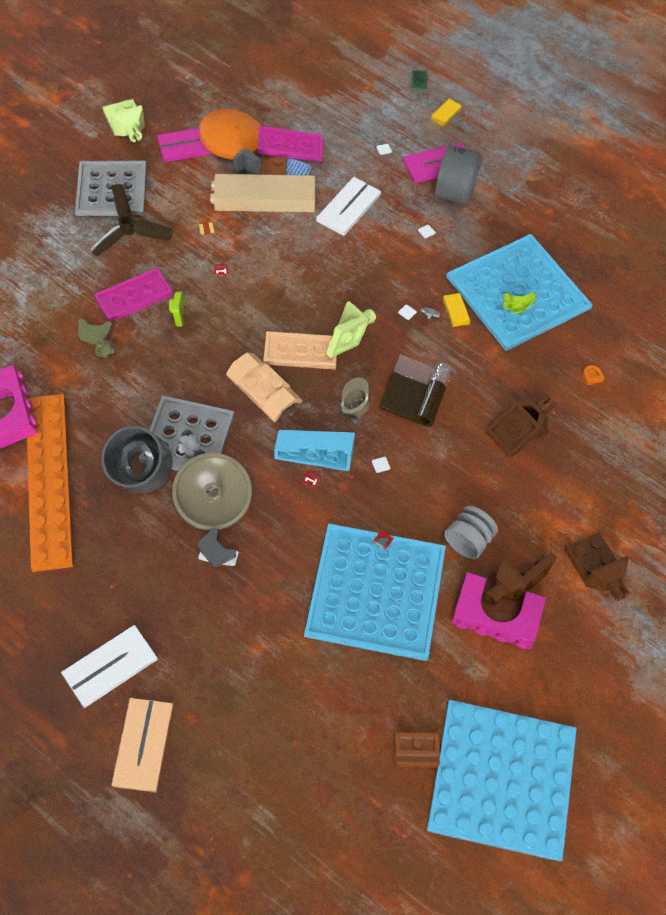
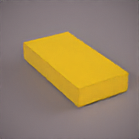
[431,98,462,127]
[443,293,470,327]

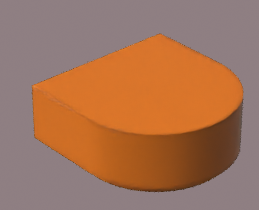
[582,365,604,386]

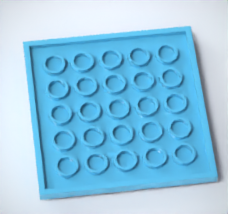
[446,234,592,351]
[304,524,446,661]
[427,700,577,862]

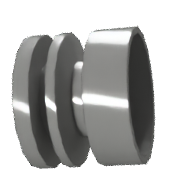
[444,506,498,559]

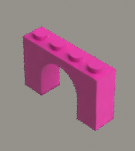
[0,365,38,449]
[452,572,546,649]

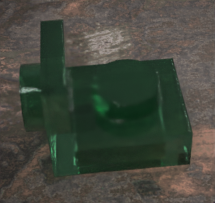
[411,70,428,89]

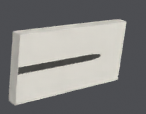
[317,177,381,236]
[61,625,158,708]

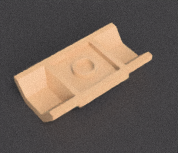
[226,352,302,423]

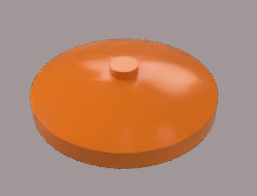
[199,109,261,160]

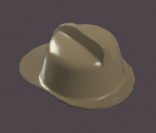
[341,377,370,419]

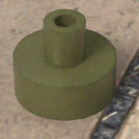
[95,339,114,358]

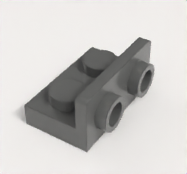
[234,148,261,175]

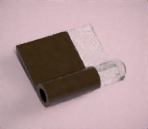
[379,354,452,427]

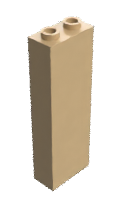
[211,174,315,212]

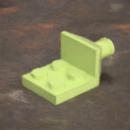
[103,99,145,142]
[326,301,376,358]

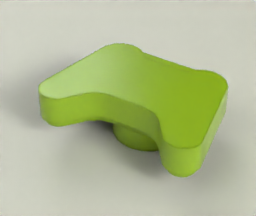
[169,291,187,327]
[502,293,536,314]

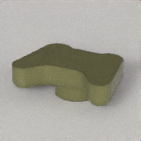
[78,319,113,345]

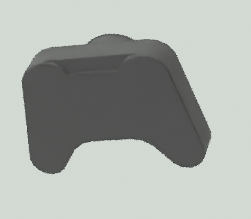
[198,529,236,567]

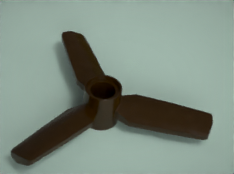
[91,184,172,255]

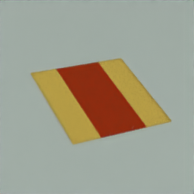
[199,223,214,235]

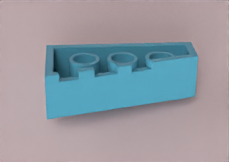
[274,430,355,472]

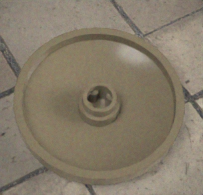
[172,453,252,531]

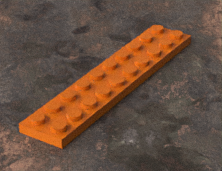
[27,394,74,572]

